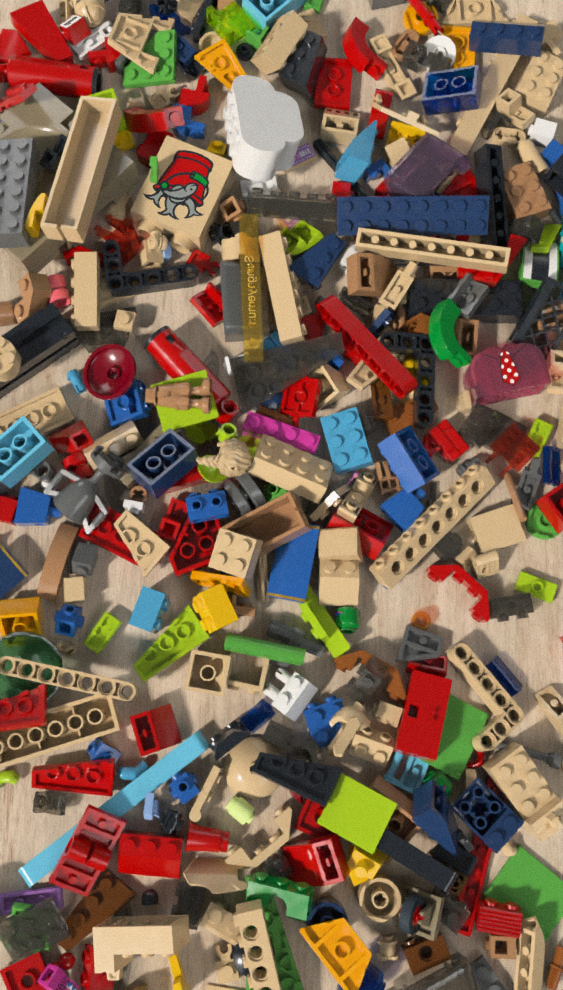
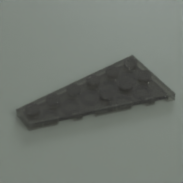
[230,332,346,415]

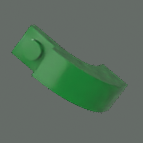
[428,298,472,369]

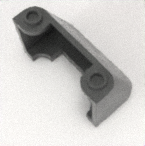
[219,261,273,342]

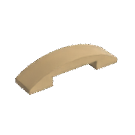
[368,33,417,102]

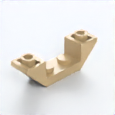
[336,470,378,523]
[225,804,292,867]

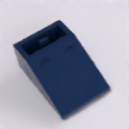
[450,777,525,854]
[412,779,458,858]

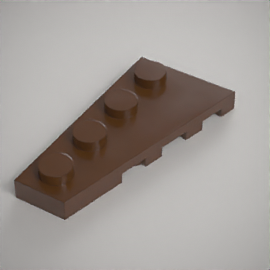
[52,868,137,952]

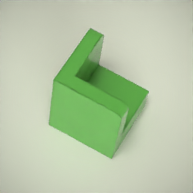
[245,26,270,51]

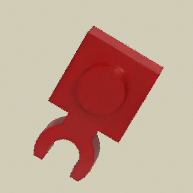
[186,248,220,277]

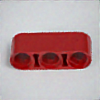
[368,89,393,140]

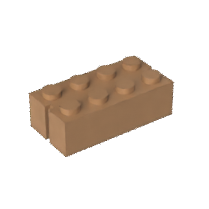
[221,491,312,558]

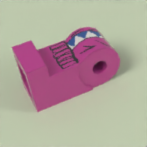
[37,964,80,990]

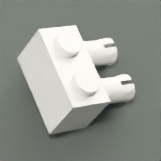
[263,667,318,722]

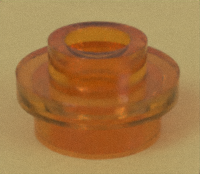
[411,611,431,630]

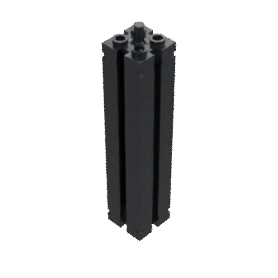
[0,302,81,399]

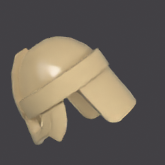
[72,0,106,28]

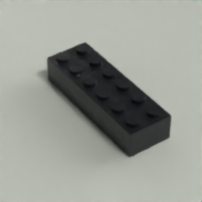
[407,278,522,324]

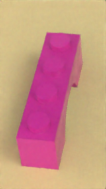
[242,411,321,456]

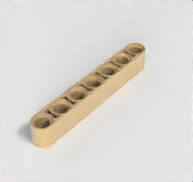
[0,656,139,701]

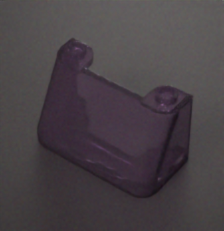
[385,134,472,196]

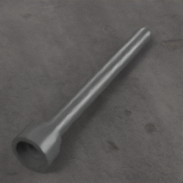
[482,737,562,769]

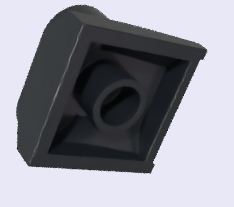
[209,720,250,761]

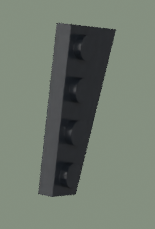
[251,752,344,808]

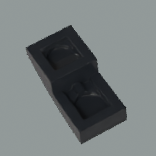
[39,133,67,173]

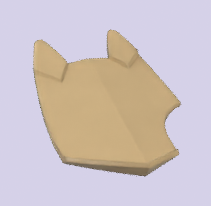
[183,857,250,894]

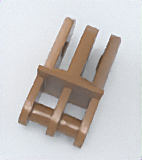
[375,460,400,496]

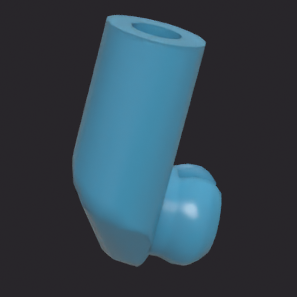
[118,760,149,780]

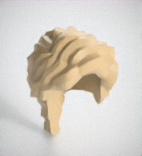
[196,438,252,477]

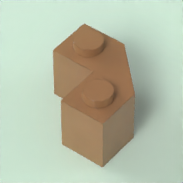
[14,272,52,324]

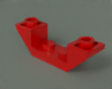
[425,565,490,623]

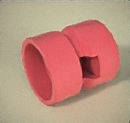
[47,274,71,309]

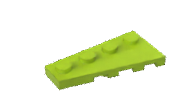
[133,605,211,683]

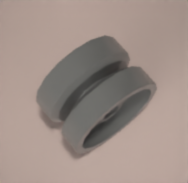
[220,472,267,516]

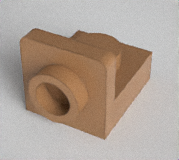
[229,594,255,617]

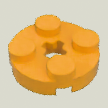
[403,1,438,36]

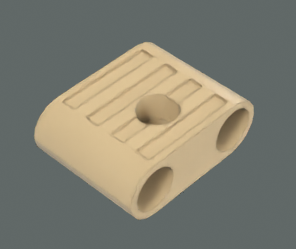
[472,550,499,580]

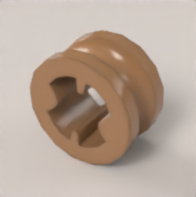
[130,486,148,503]

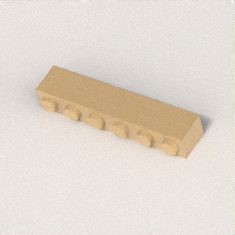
[258,230,307,347]

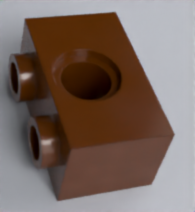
[401,930,452,976]

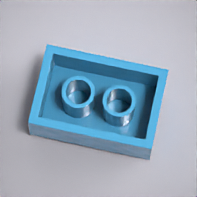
[320,407,375,476]

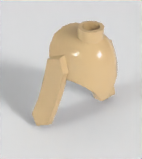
[327,701,371,758]

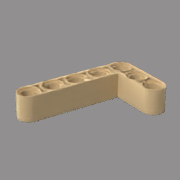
[447,643,524,752]

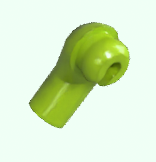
[0,770,20,786]

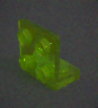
[206,1,256,47]

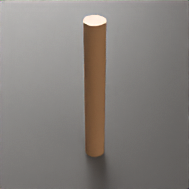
[504,473,527,522]

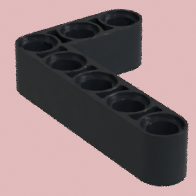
[102,239,200,297]
[379,331,436,429]

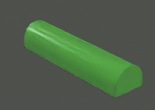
[224,633,306,666]

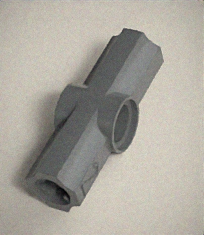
[266,620,326,658]

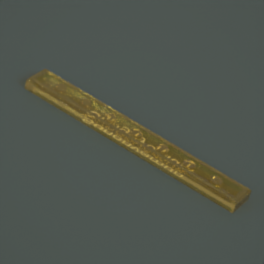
[239,214,263,362]

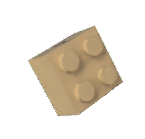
[208,528,263,579]

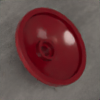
[83,344,136,400]

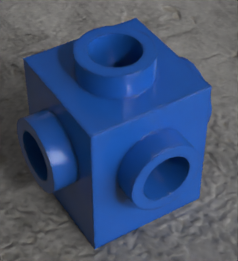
[54,603,85,638]
[169,770,201,805]

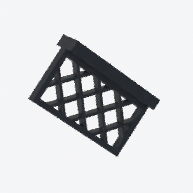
[506,276,563,364]

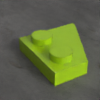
[525,223,561,253]

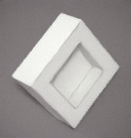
[123,499,146,515]

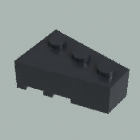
[278,30,328,99]

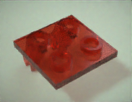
[93,214,144,268]
[485,422,541,477]

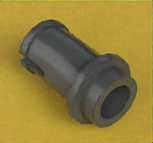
[455,456,481,477]

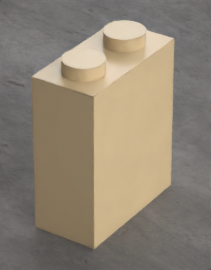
[466,504,527,555]

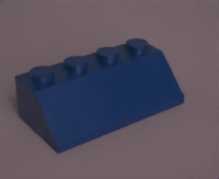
[469,20,546,57]

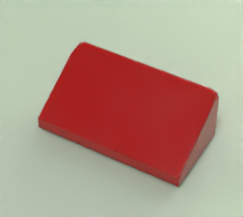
[405,655,448,678]

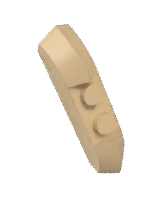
[514,916,545,990]

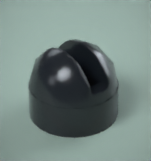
[142,889,158,905]

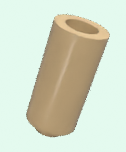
[515,139,550,179]

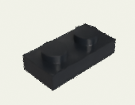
[432,843,479,877]

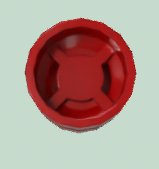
[61,451,95,482]

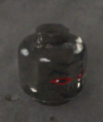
[263,853,293,881]

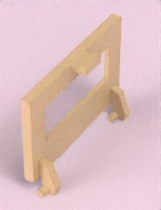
[370,94,440,137]

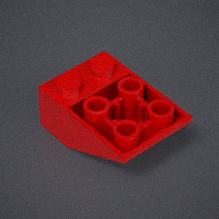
[280,832,350,887]

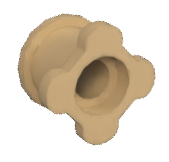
[126,93,147,110]
[377,934,400,961]

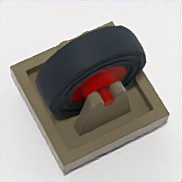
[396,883,445,941]

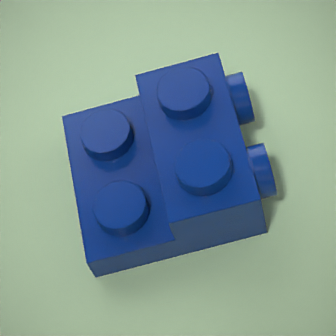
[104,378,152,427]
[303,695,344,749]

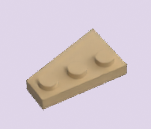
[114,509,171,577]

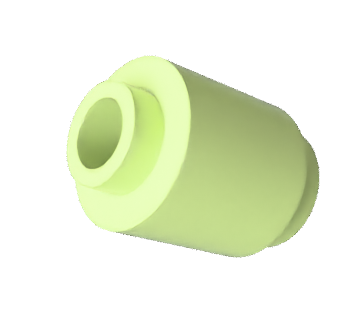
[225,795,256,825]

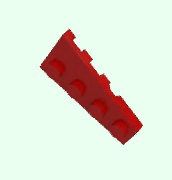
[0,684,47,732]
[32,758,115,797]

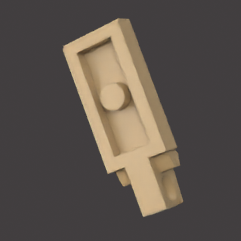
[378,261,417,312]

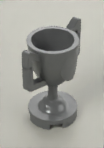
[44,446,128,534]

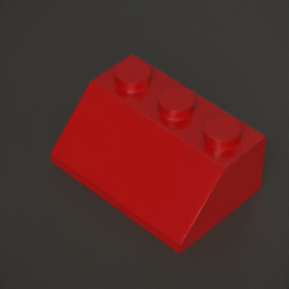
[326,497,394,561]
[118,830,185,879]

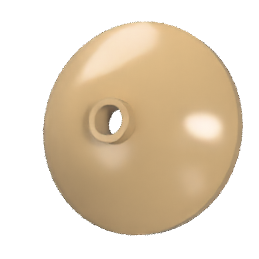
[224,737,282,799]

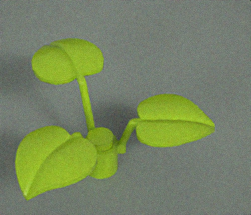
[185,422,260,483]

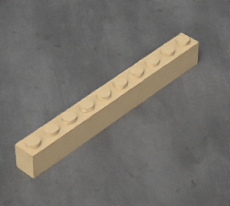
[440,13,538,172]

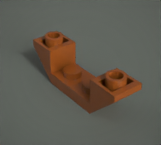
[332,650,406,702]

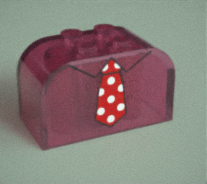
[462,343,552,408]

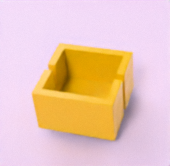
[192,583,239,634]

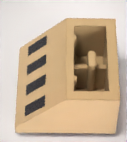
[320,107,360,146]

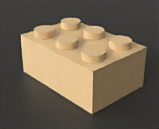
[250,10,309,75]
[516,50,563,117]

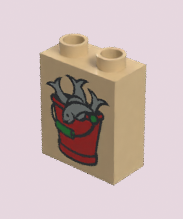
[130,135,236,254]

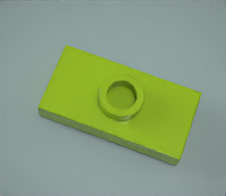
[520,417,554,459]
[514,571,558,603]
[83,611,123,655]

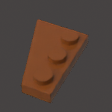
[382,397,439,436]

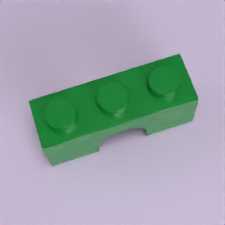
[246,872,315,921]

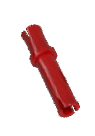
[407,0,444,36]

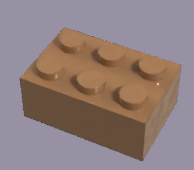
[503,161,552,230]

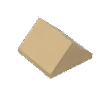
[319,526,364,563]

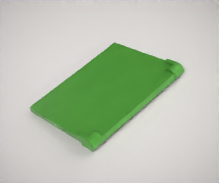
[418,694,489,781]
[483,845,563,943]

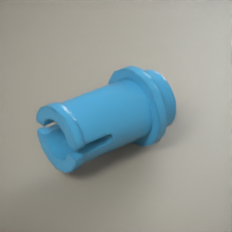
[67,369,87,394]

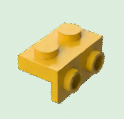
[385,121,426,158]

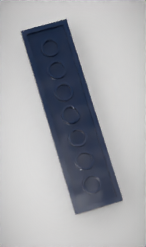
[337,195,490,236]

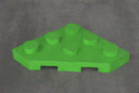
[123,29,177,89]

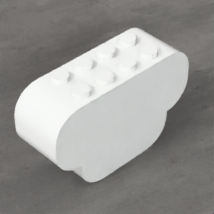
[223,75,304,181]

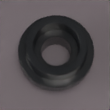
[236,43,253,61]

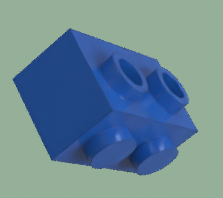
[185,489,229,524]

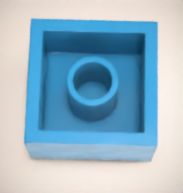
[128,586,171,634]

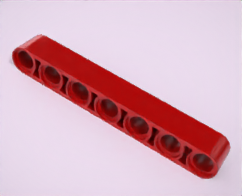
[316,295,418,399]

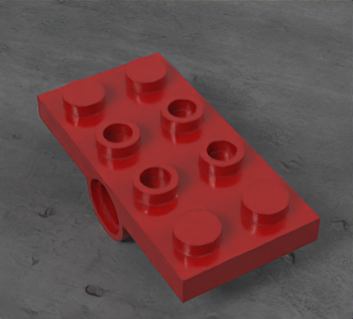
[49,804,126,897]

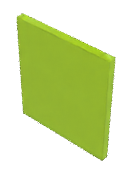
[150,370,219,433]
[317,773,397,855]

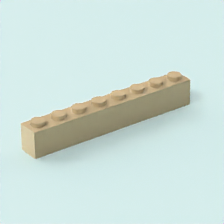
[355,228,511,274]

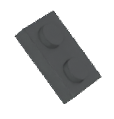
[448,273,490,319]

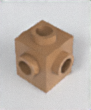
[218,196,249,225]

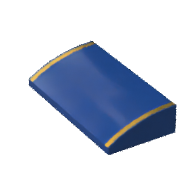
[266,524,320,604]

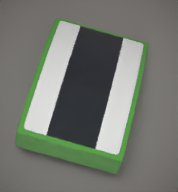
[517,236,559,289]

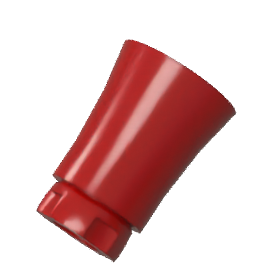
[185,822,229,853]

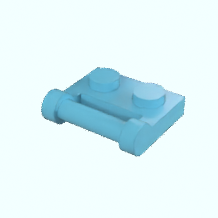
[383,752,429,794]

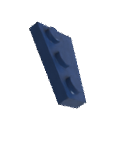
[290,233,347,289]

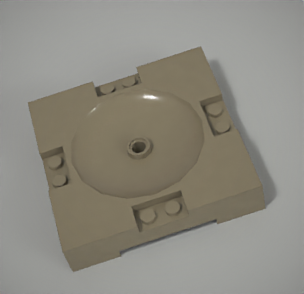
[0,83,141,273]

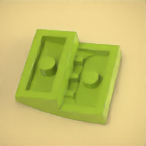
[281,219,324,256]

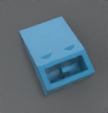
[334,120,378,185]

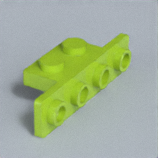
[299,585,351,658]

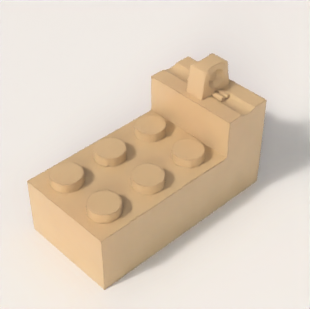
[482,742,563,842]
[93,915,190,981]

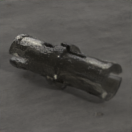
[339,286,376,314]

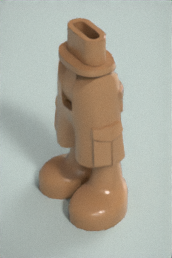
[145,378,212,414]

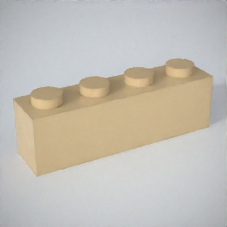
[71,252,100,331]

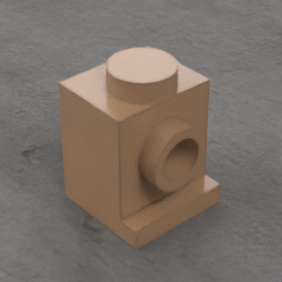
[483,933,516,959]

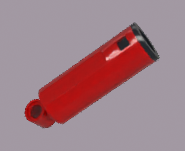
[0,54,103,99]
[144,326,239,424]

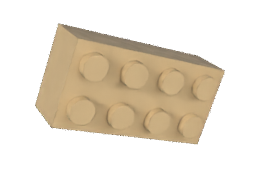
[247,434,333,504]

